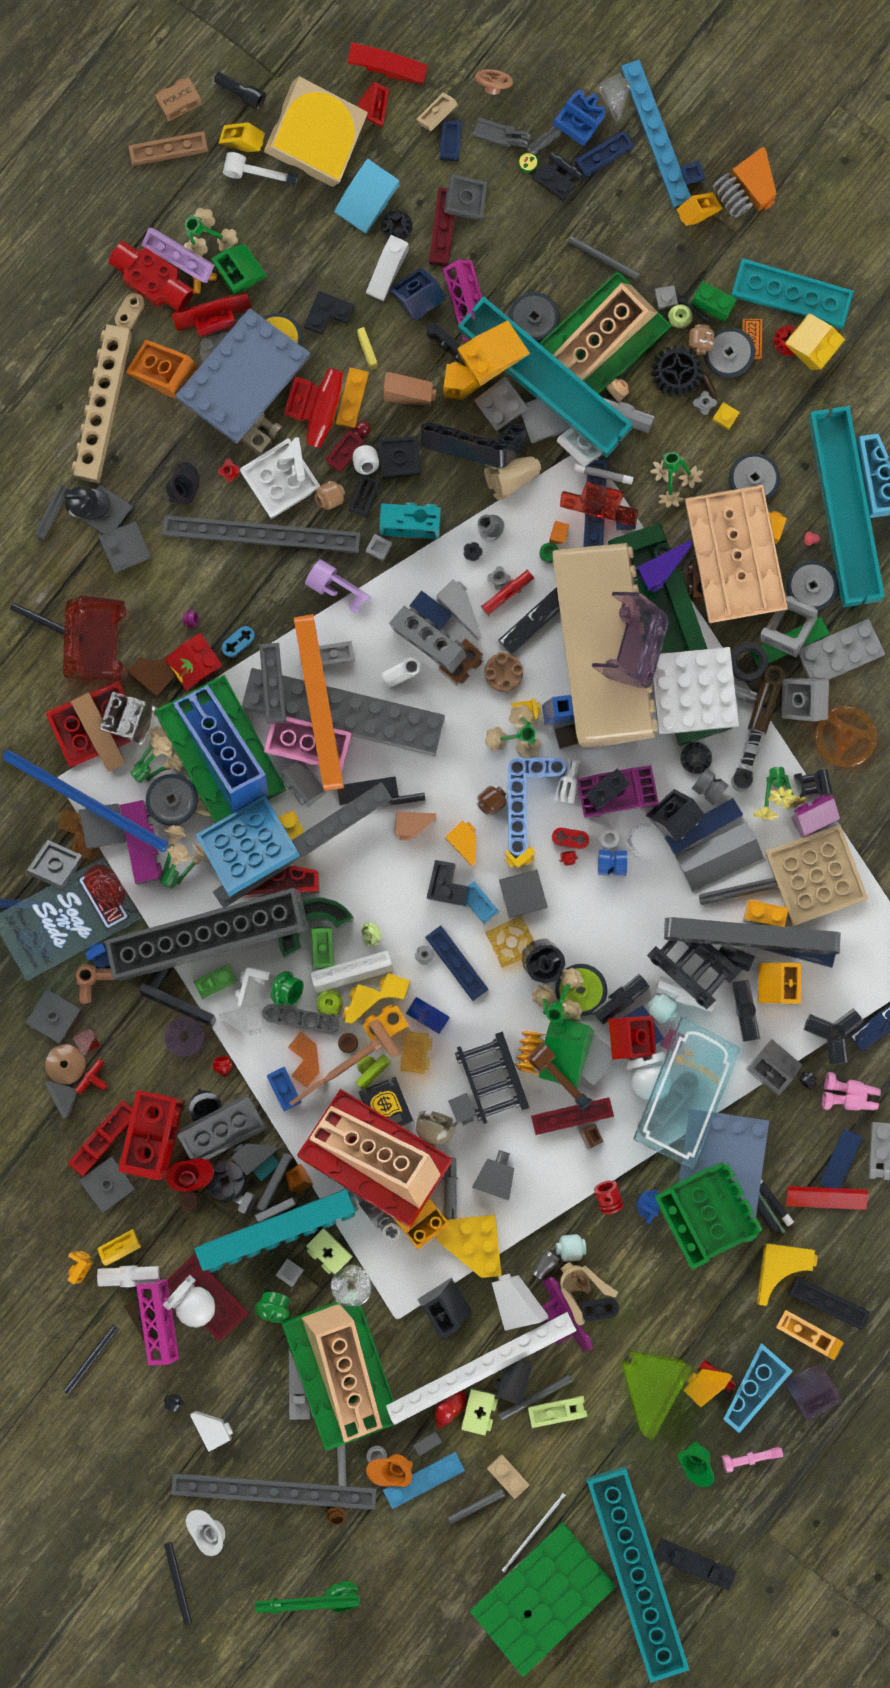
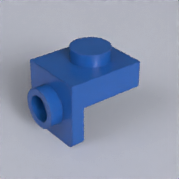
[85,942,110,968]

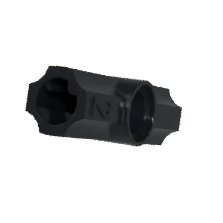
[593,974,650,1025]
[732,979,760,1042]

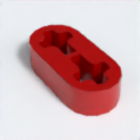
[552,827,589,849]

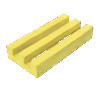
[357,327,378,371]

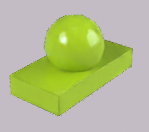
[355,1053,392,1090]

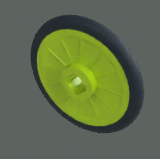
[555,964,607,1016]

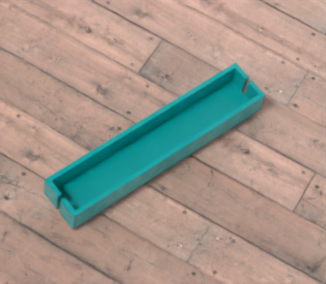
[458,296,633,458]
[808,406,885,608]

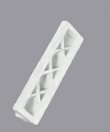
[311,950,394,993]

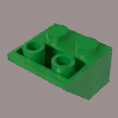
[211,244,267,295]

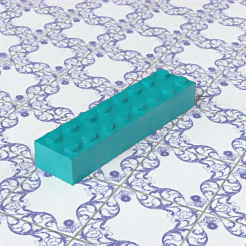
[194,1188,359,1273]

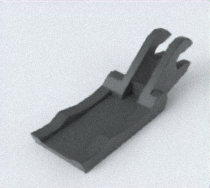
[472,117,531,148]

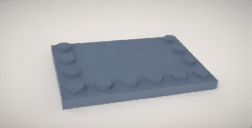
[175,308,311,444]
[678,1109,769,1241]

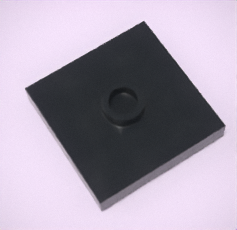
[378,435,421,479]

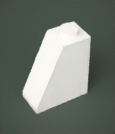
[492,1273,549,1331]

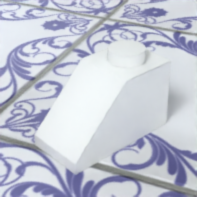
[190,1411,233,1451]

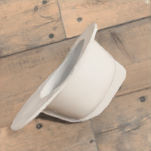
[186,1510,225,1556]

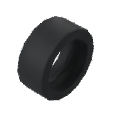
[731,643,768,682]

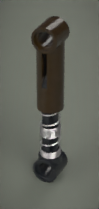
[731,665,784,791]

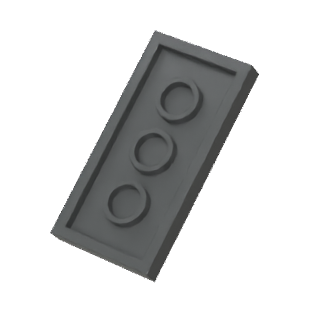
[176,1094,266,1160]

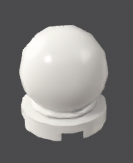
[625,1052,671,1101]
[163,1275,215,1327]

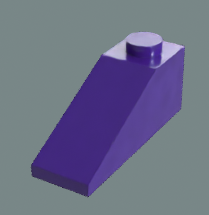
[636,540,692,592]

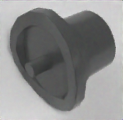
[478,514,504,542]

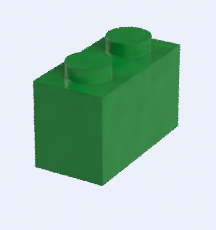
[691,281,737,323]

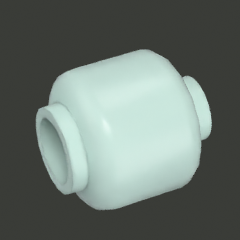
[647,994,678,1024]
[555,1234,586,1262]

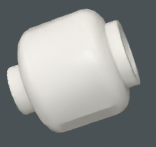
[353,445,379,475]

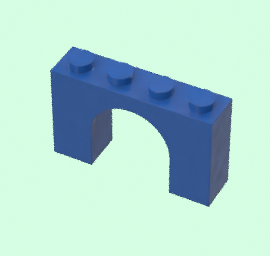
[542,695,575,725]

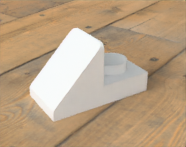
[278,437,306,481]

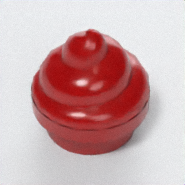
[212,1056,233,1078]

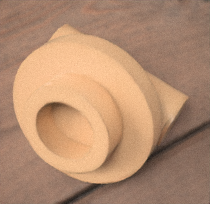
[606,379,629,403]

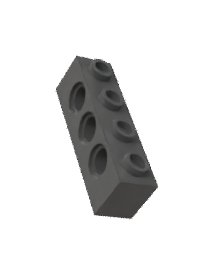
[389,606,467,674]

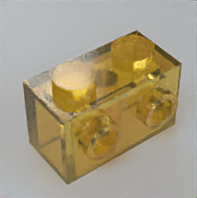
[400,1031,433,1074]

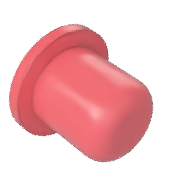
[804,532,820,546]

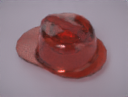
[84,865,126,909]

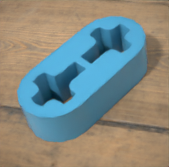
[222,626,255,658]

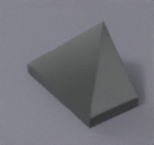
[45,1081,77,1119]

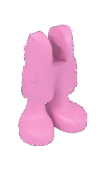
[822,1072,881,1111]

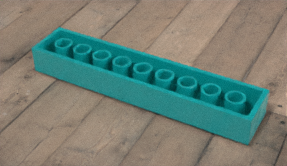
[586,1466,689,1683]

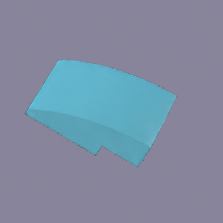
[334,159,400,234]

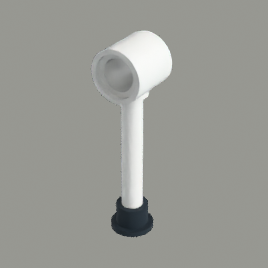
[223,152,298,188]

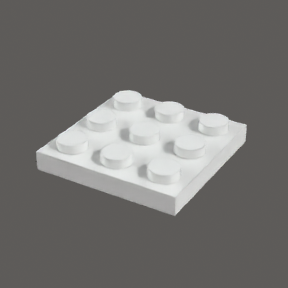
[240,438,320,519]

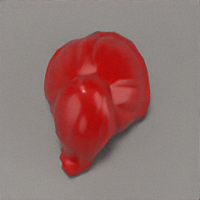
[434,1389,466,1428]

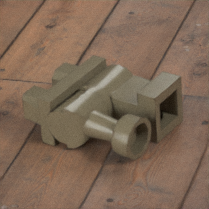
[240,412,283,456]

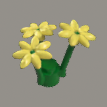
[753,766,807,820]

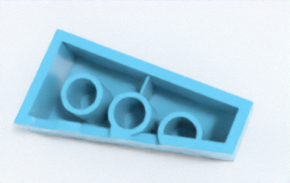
[856,434,890,518]
[723,1343,792,1433]

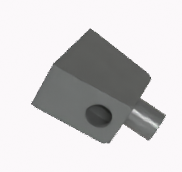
[472,1150,514,1201]

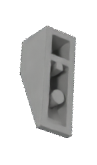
[436,579,481,641]

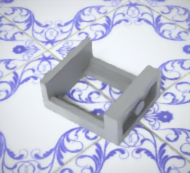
[761,596,818,657]

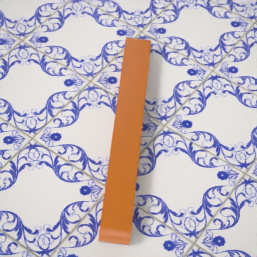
[294,614,344,791]

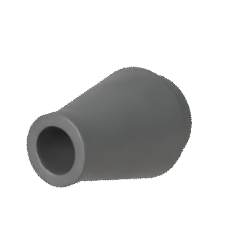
[532,1249,561,1280]

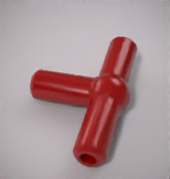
[75,1059,108,1094]

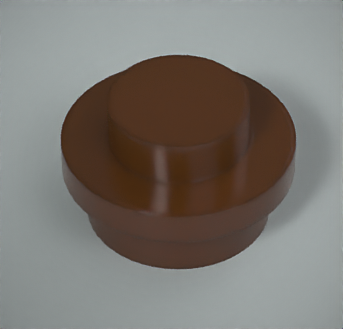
[338,1033,358,1053]
[179,1192,200,1212]
[326,1507,347,1525]

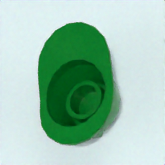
[677,1441,715,1487]

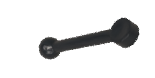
[677,294,710,323]

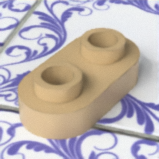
[115,293,145,329]

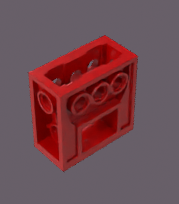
[118,1090,185,1180]

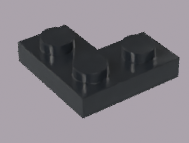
[304,291,355,335]
[426,860,470,907]

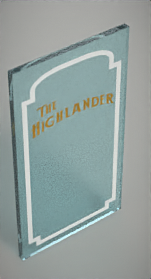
[633,1017,740,1169]

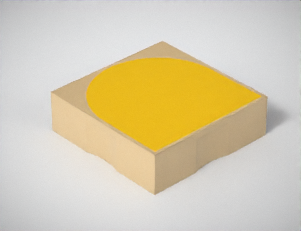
[264,76,368,187]

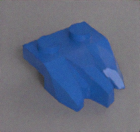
[552,89,605,146]

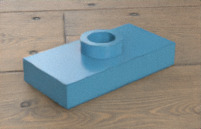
[467,881,500,925]

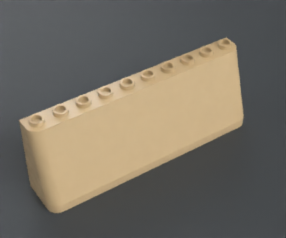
[553,543,658,750]

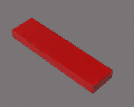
[785,1186,869,1210]

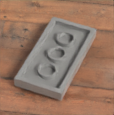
[798,619,885,680]

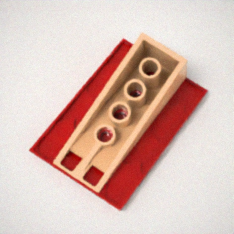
[297,1088,453,1228]

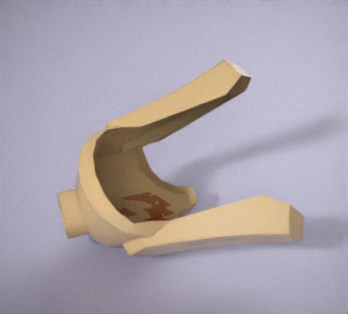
[560,1261,618,1325]

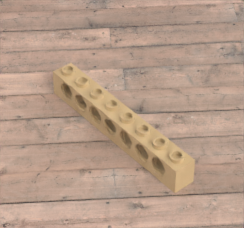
[72,324,132,484]

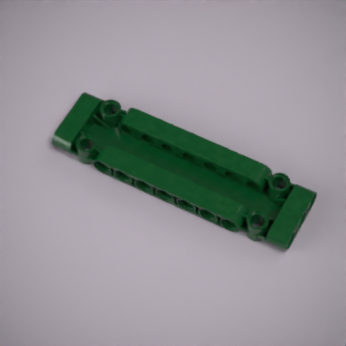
[608,524,733,746]

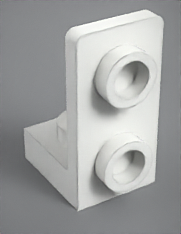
[235,967,271,1008]

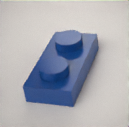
[266,1066,302,1112]

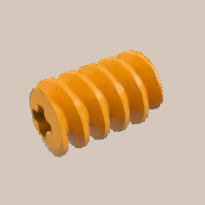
[515,1031,546,1074]

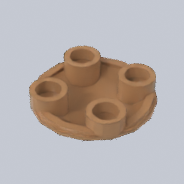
[484,652,524,692]

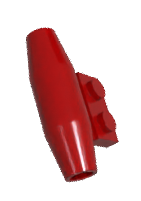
[284,367,344,448]

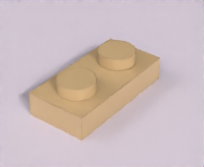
[416,93,458,131]
[487,1454,529,1499]

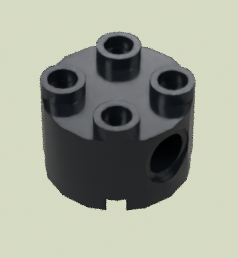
[522,938,565,984]

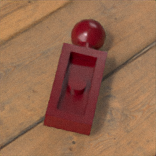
[325,421,371,473]

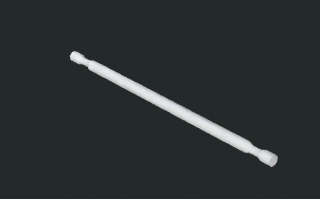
[502,1493,566,1573]

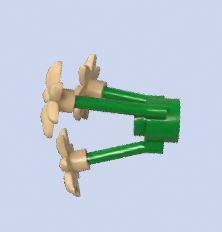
[650,452,703,508]

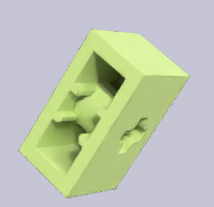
[306,1229,353,1274]
[461,1387,498,1435]

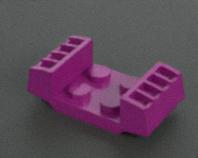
[577,765,659,819]

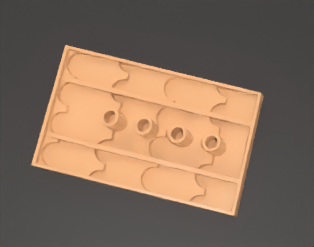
[684,485,788,623]

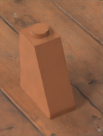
[384,372,436,407]

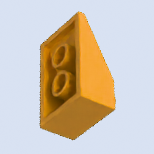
[457,321,530,386]

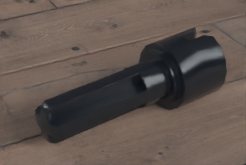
[214,72,266,110]

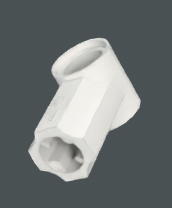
[382,657,421,689]

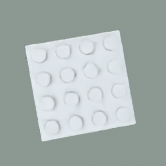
[650,647,739,735]

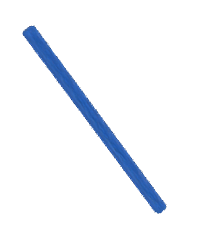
[3,750,169,852]

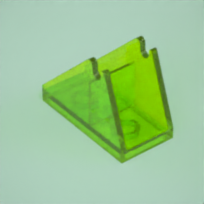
[622,1351,692,1440]

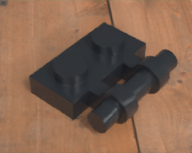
[533,152,584,202]

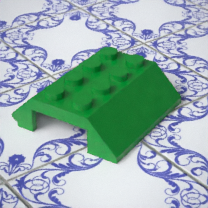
[654,1161,763,1270]

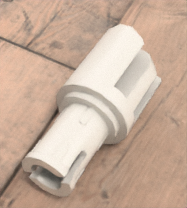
[554,759,580,804]

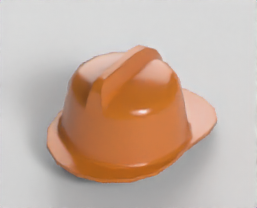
[366,1454,413,1487]

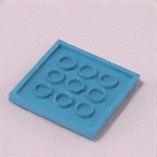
[196,795,300,897]

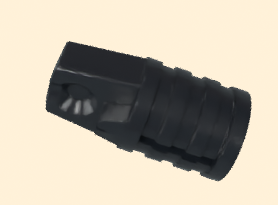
[719,945,755,972]

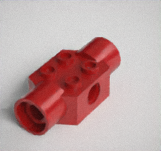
[108,241,194,312]

